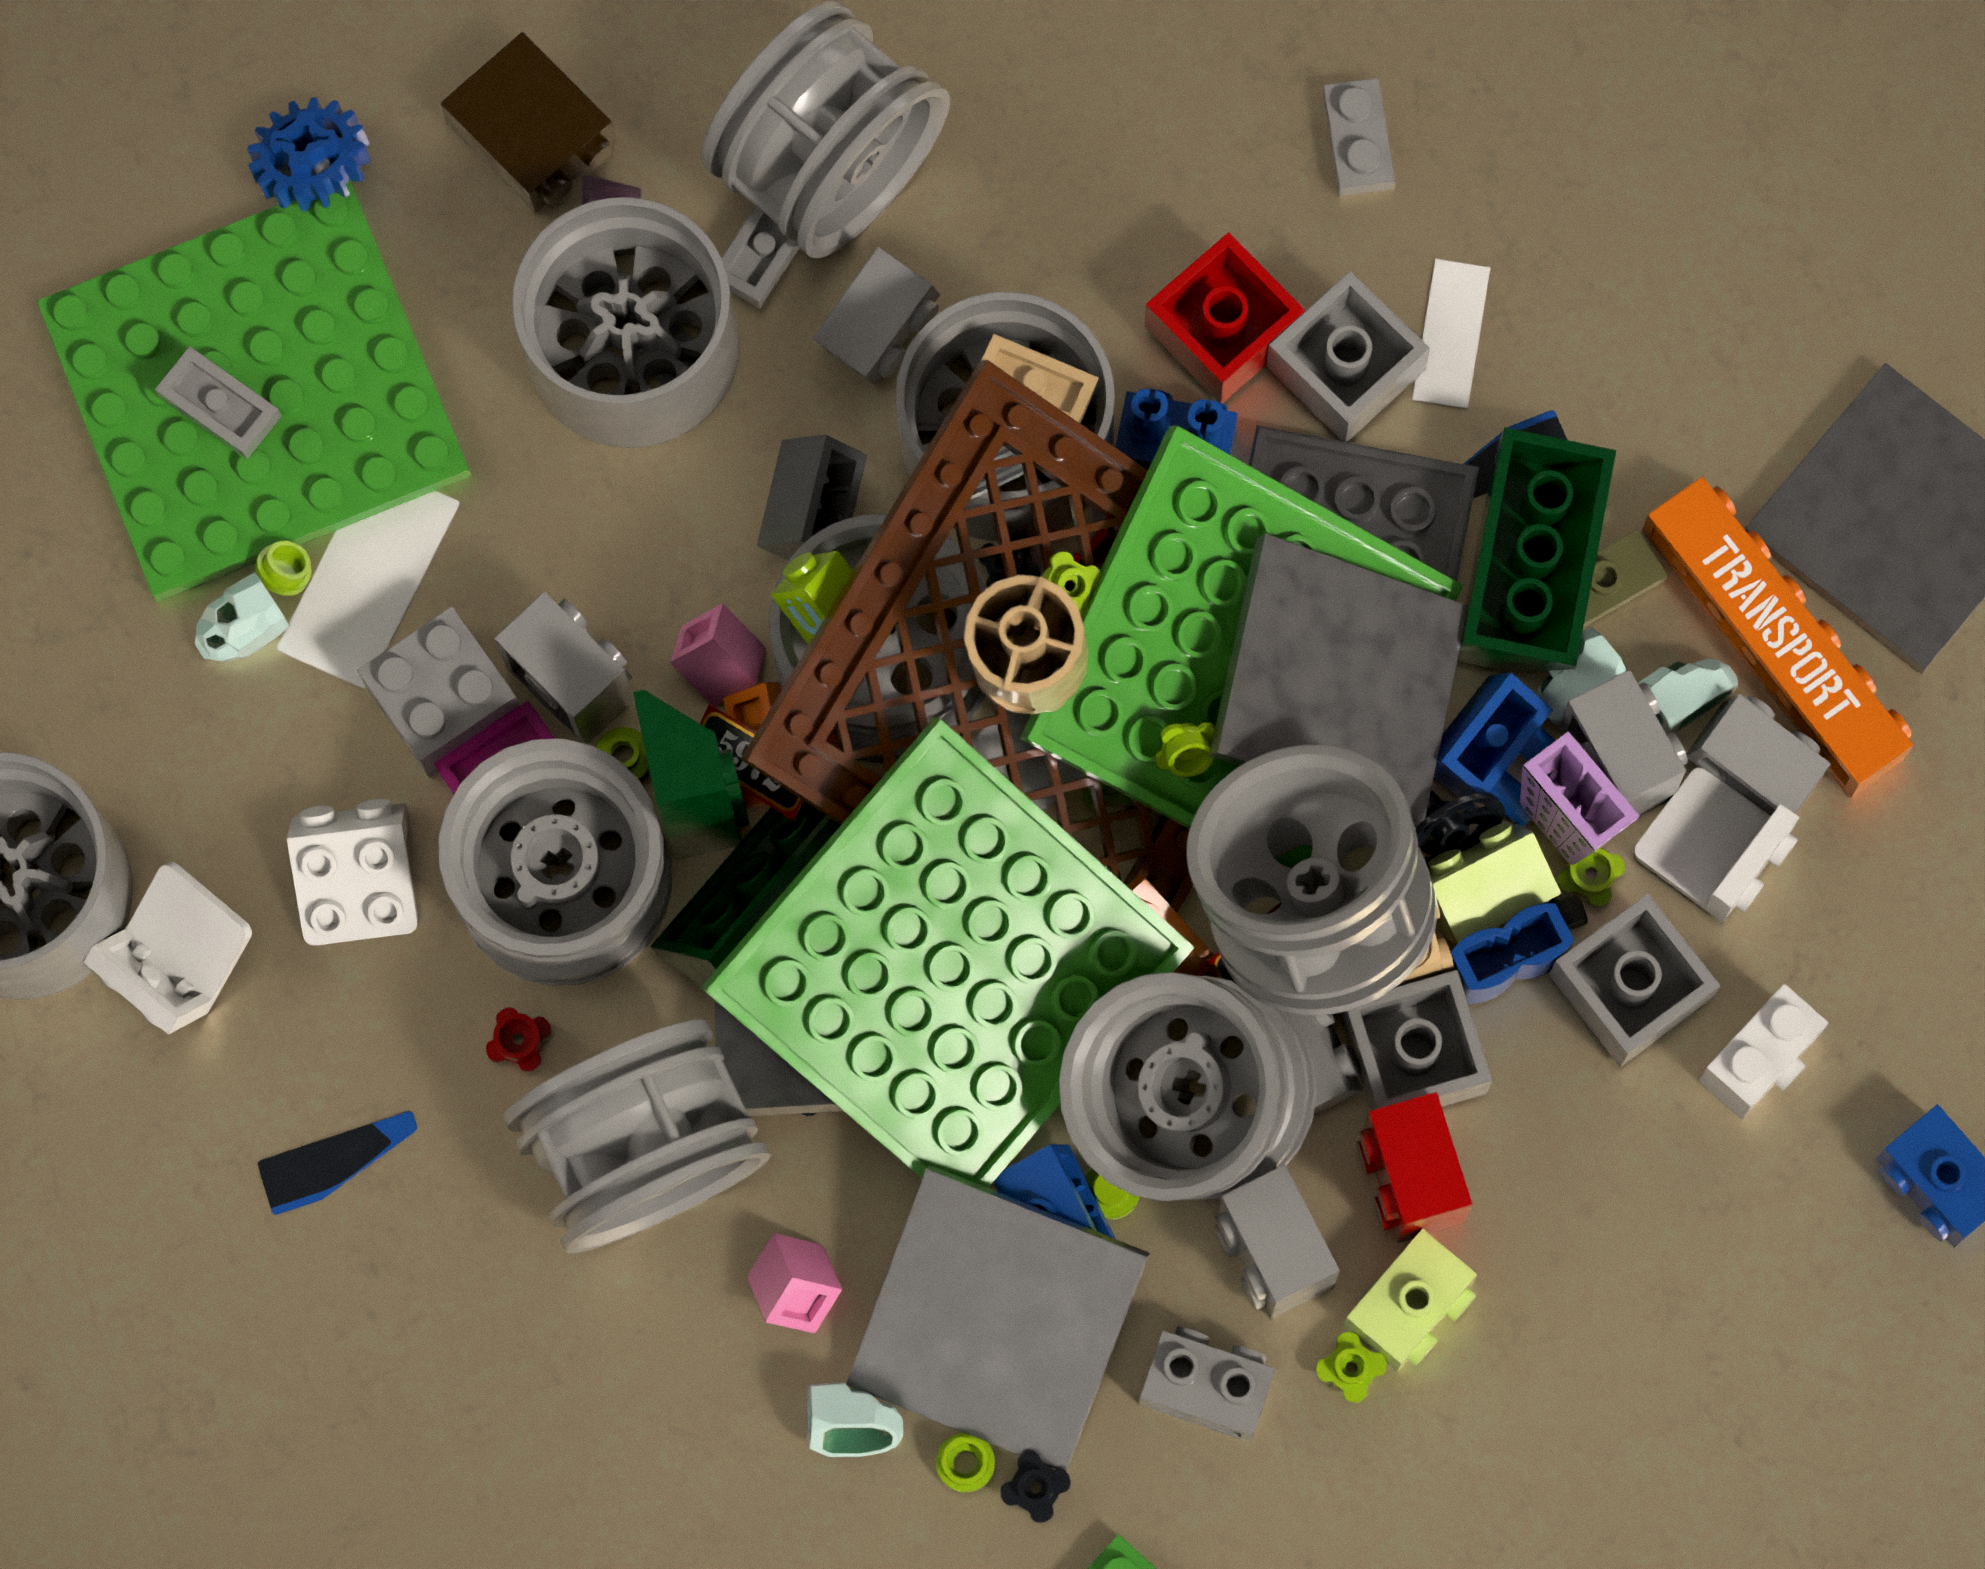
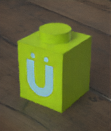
[770,550,853,645]

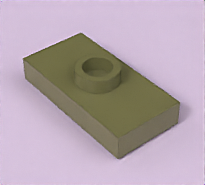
[1583,529,1668,628]

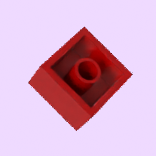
[1145,232,1306,403]
[1356,1092,1473,1243]

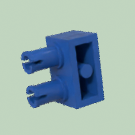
[1115,389,1238,470]
[1434,672,1556,827]

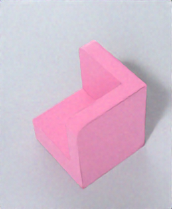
[670,603,766,706]
[748,1233,842,1333]

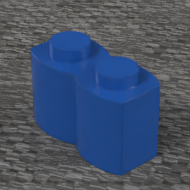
[1451,903,1574,1004]

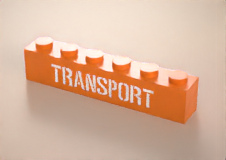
[1642,476,1914,798]

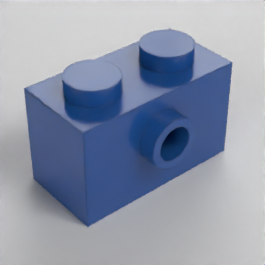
[1876,1104,1985,1247]
[994,1144,1116,1239]

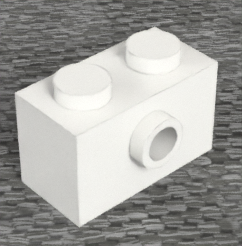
[1698,983,1829,1119]

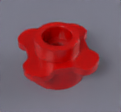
[486,1007,551,1072]

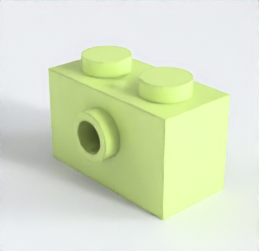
[1428,823,1561,945]
[1343,1228,1477,1372]

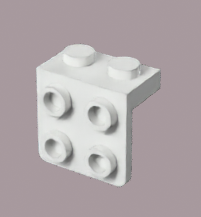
[1633,768,1799,923]
[286,799,418,946]
[83,862,252,1035]

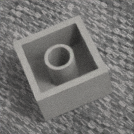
[1267,271,1430,442]
[494,591,634,744]
[357,606,520,778]
[1558,670,1688,815]
[1549,893,1721,1067]
[1341,970,1492,1110]
[1214,1165,1340,1319]

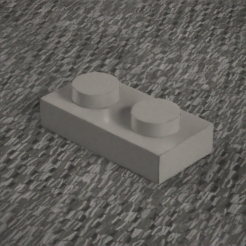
[1323,78,1395,196]
[721,206,799,309]
[155,346,282,459]

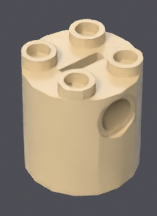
[964,575,1089,714]

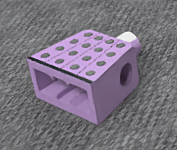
[1520,731,1640,865]

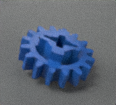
[247,97,371,212]

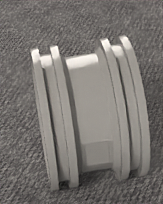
[439,739,672,986]
[1059,972,1317,1201]

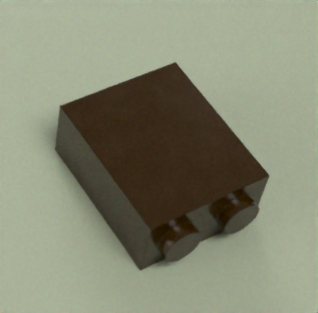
[440,31,617,214]

